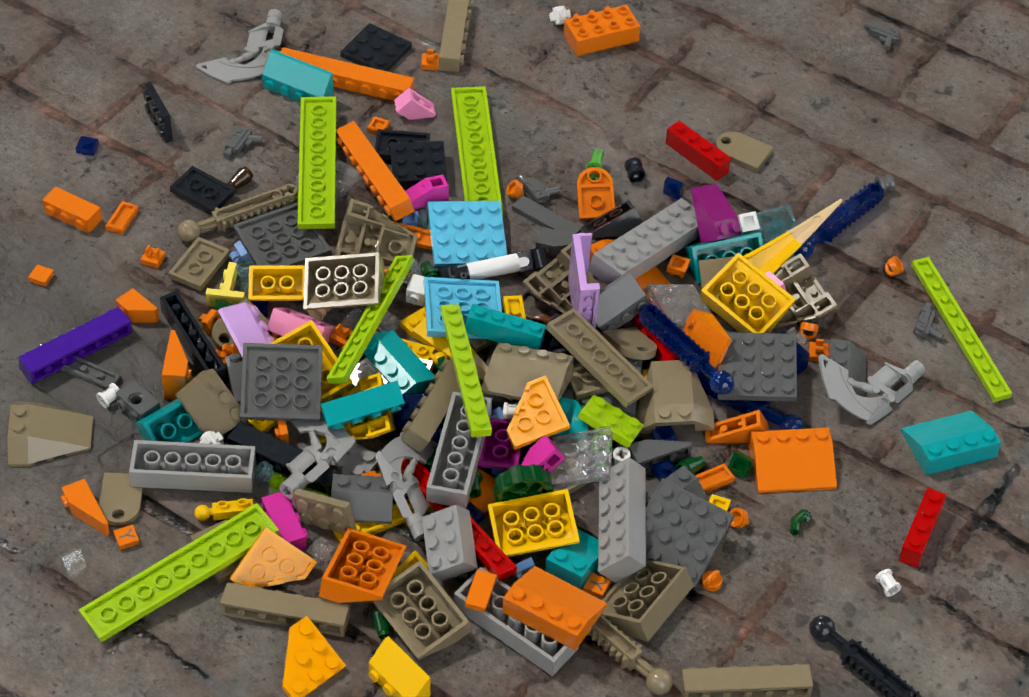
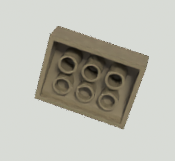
[303,252,384,311]
[481,343,573,402]
[601,559,694,641]
[372,561,471,660]

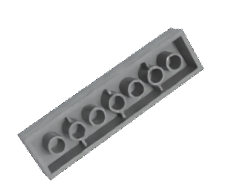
[588,198,700,285]

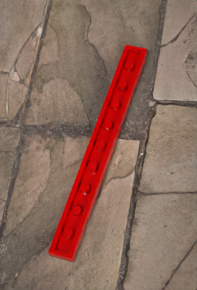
[401,459,517,581]

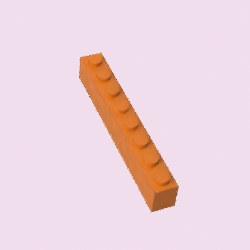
[280,47,414,101]
[336,121,415,221]

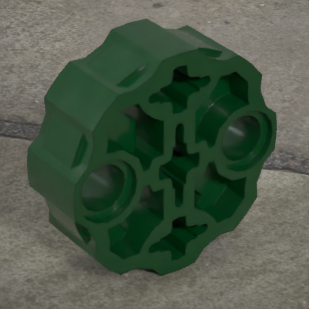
[493,464,554,503]

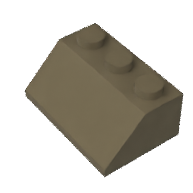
[175,369,243,435]

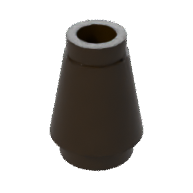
[227,166,254,190]

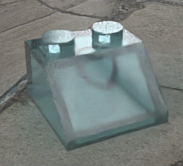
[756,204,798,244]

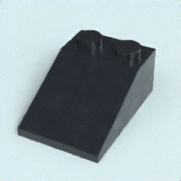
[581,200,643,238]

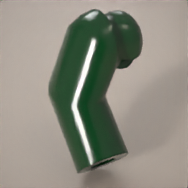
[790,509,812,535]

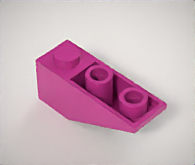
[405,175,449,210]

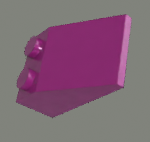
[691,183,741,243]
[477,418,523,470]

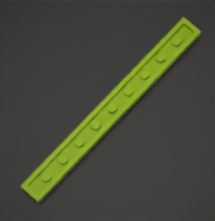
[327,255,415,384]
[911,257,1012,402]
[440,304,492,437]

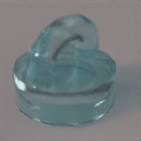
[255,461,275,483]

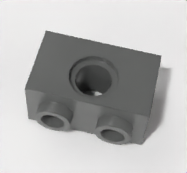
[116,380,160,423]

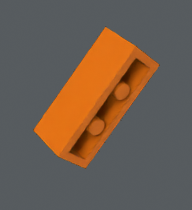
[42,186,102,233]

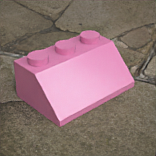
[268,308,337,343]

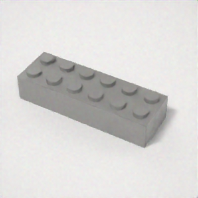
[426,391,492,509]
[129,440,256,493]
[598,457,646,583]
[454,567,579,676]

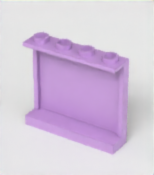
[568,233,600,328]

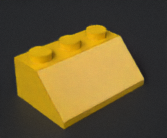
[248,265,305,301]
[368,636,431,697]

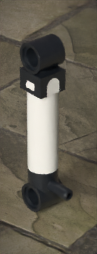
[439,247,549,280]

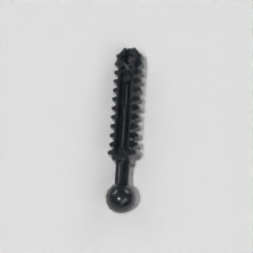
[809,615,922,697]

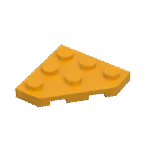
[507,375,570,450]
[229,527,317,587]
[281,616,346,697]

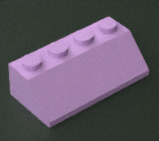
[218,302,275,357]

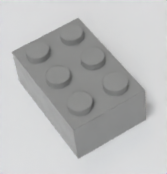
[422,505,477,581]

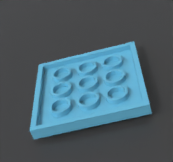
[427,201,507,268]
[423,277,502,339]

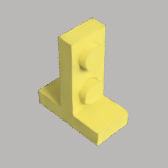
[206,262,245,307]

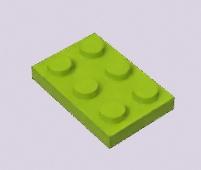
[577,395,644,448]

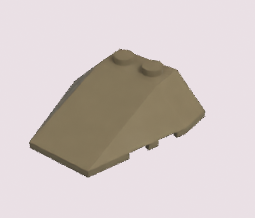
[334,199,417,269]
[522,242,603,313]
[773,253,838,329]
[635,360,715,434]
[7,402,94,467]

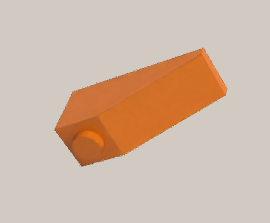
[705,410,769,444]
[60,478,110,536]

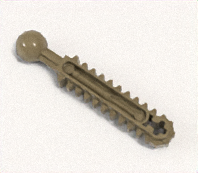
[177,184,298,243]
[587,615,673,695]

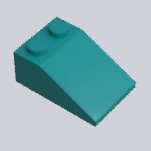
[545,529,599,590]

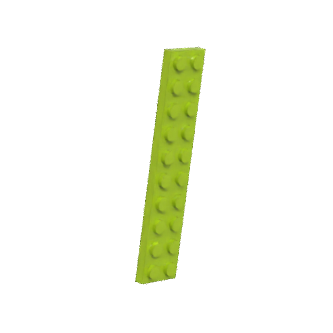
[451,86,503,218]
[297,96,336,229]
[79,503,280,642]

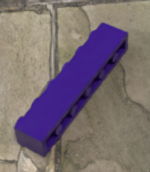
[18,307,132,384]

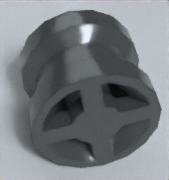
[874,174,895,194]

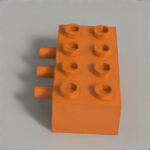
[563,5,640,57]

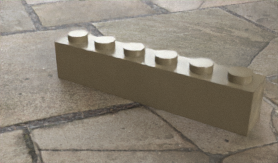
[439,0,473,72]
[401,358,459,453]
[220,582,350,637]
[680,663,813,697]

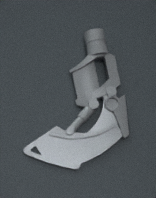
[196,9,284,84]
[818,354,926,425]
[279,412,356,499]
[375,431,438,541]

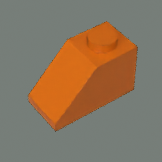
[115,288,159,323]

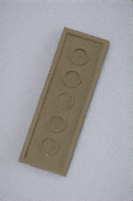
[546,308,654,408]

